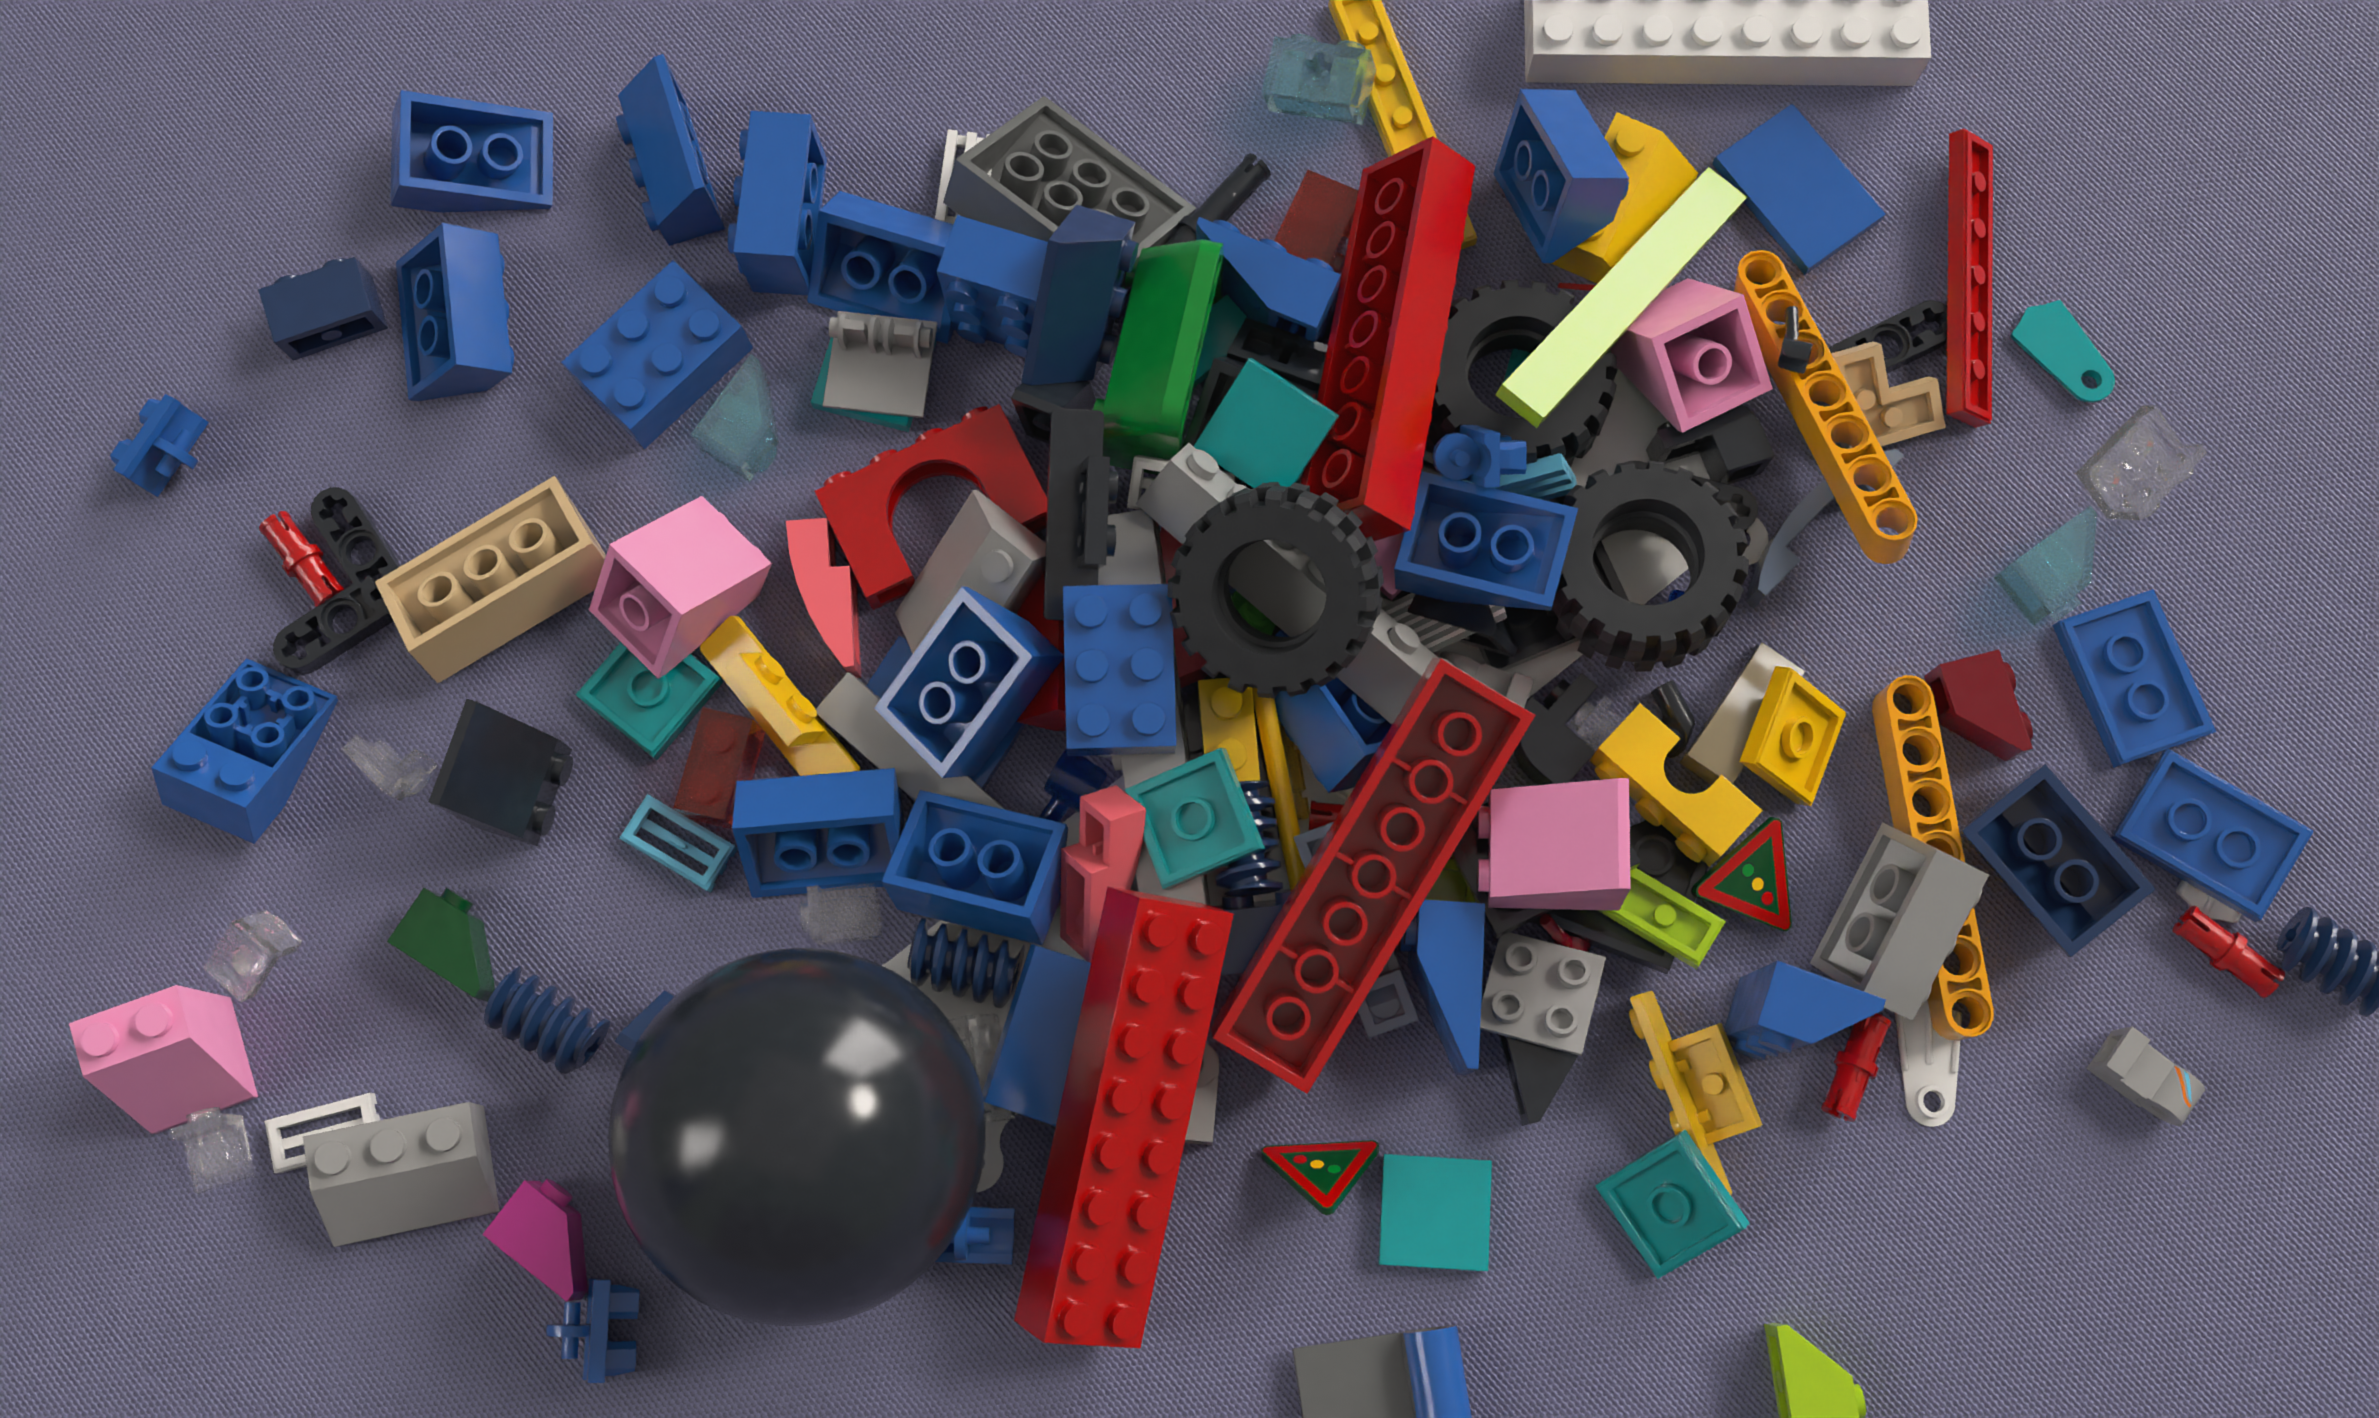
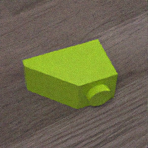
[1764,1322,1866,1418]

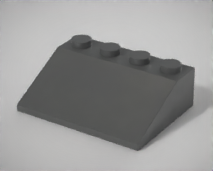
[943,96,1196,291]

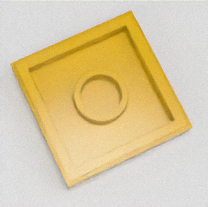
[1739,666,1846,806]

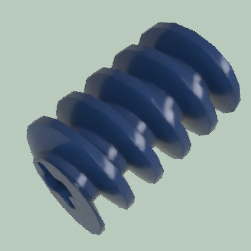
[1215,781,1283,896]
[2276,906,2379,1017]
[907,918,1025,1009]
[484,966,611,1074]

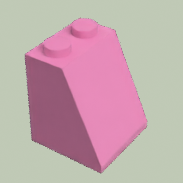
[1610,278,1773,433]
[589,496,772,679]
[1478,778,1631,910]
[69,985,258,1134]

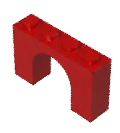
[814,404,1047,610]

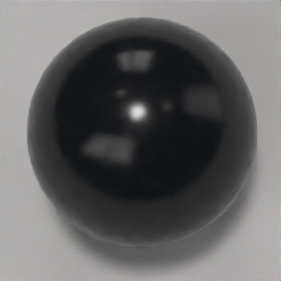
[608,948,986,1326]

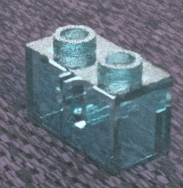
[1262,34,1376,125]

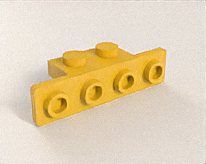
[700,616,860,776]
[1629,991,1763,1195]

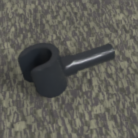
[1778,306,1813,374]

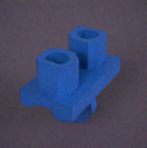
[110,394,209,497]
[1432,425,1527,488]
[935,1207,1016,1265]
[546,1279,640,1383]

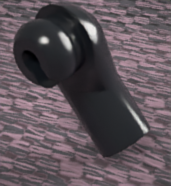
[1651,680,1695,758]

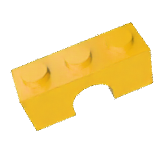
[1590,703,1763,867]

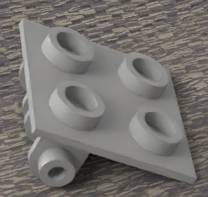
[823,311,938,418]
[1480,932,1606,1056]

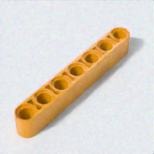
[1734,250,1918,564]
[1872,675,1994,1040]

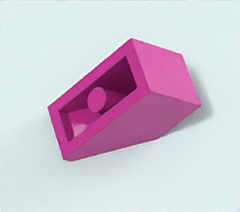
[482,1179,588,1302]

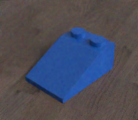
[390,90,553,213]
[1394,471,1578,611]
[1399,900,1485,1075]

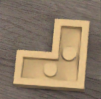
[1831,341,1946,449]

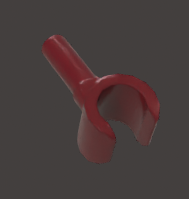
[1539,914,1591,952]

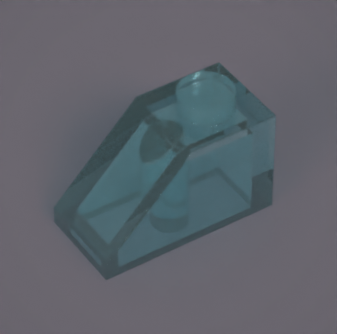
[690,354,779,482]
[1994,506,2097,625]

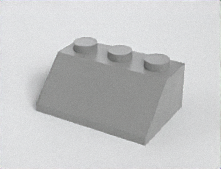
[895,490,1046,653]
[1810,822,1989,1020]
[303,1102,500,1247]

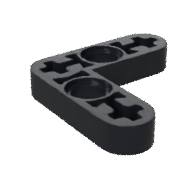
[273,487,401,674]

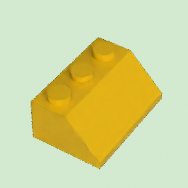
[1551,112,1698,284]

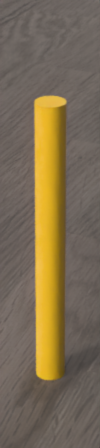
[1252,688,1305,889]

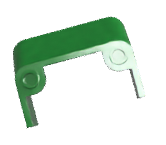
[1093,239,1224,475]

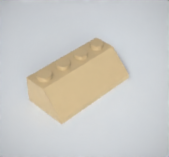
[375,476,606,683]

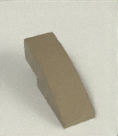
[1679,642,1805,785]

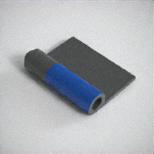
[1292,1325,1472,1418]

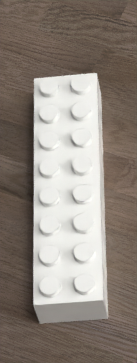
[1524,0,1931,86]

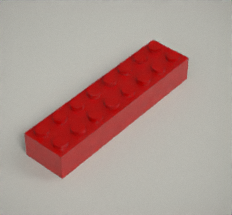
[1301,136,1476,541]
[1211,657,1536,1094]
[1014,886,1234,1348]

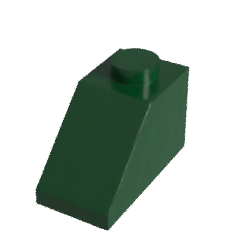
[387,887,495,1002]

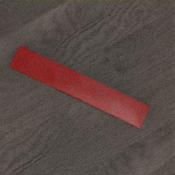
[1946,128,1993,428]

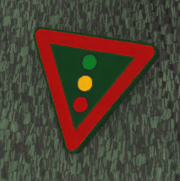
[1692,817,1792,931]
[1261,1140,1379,1215]

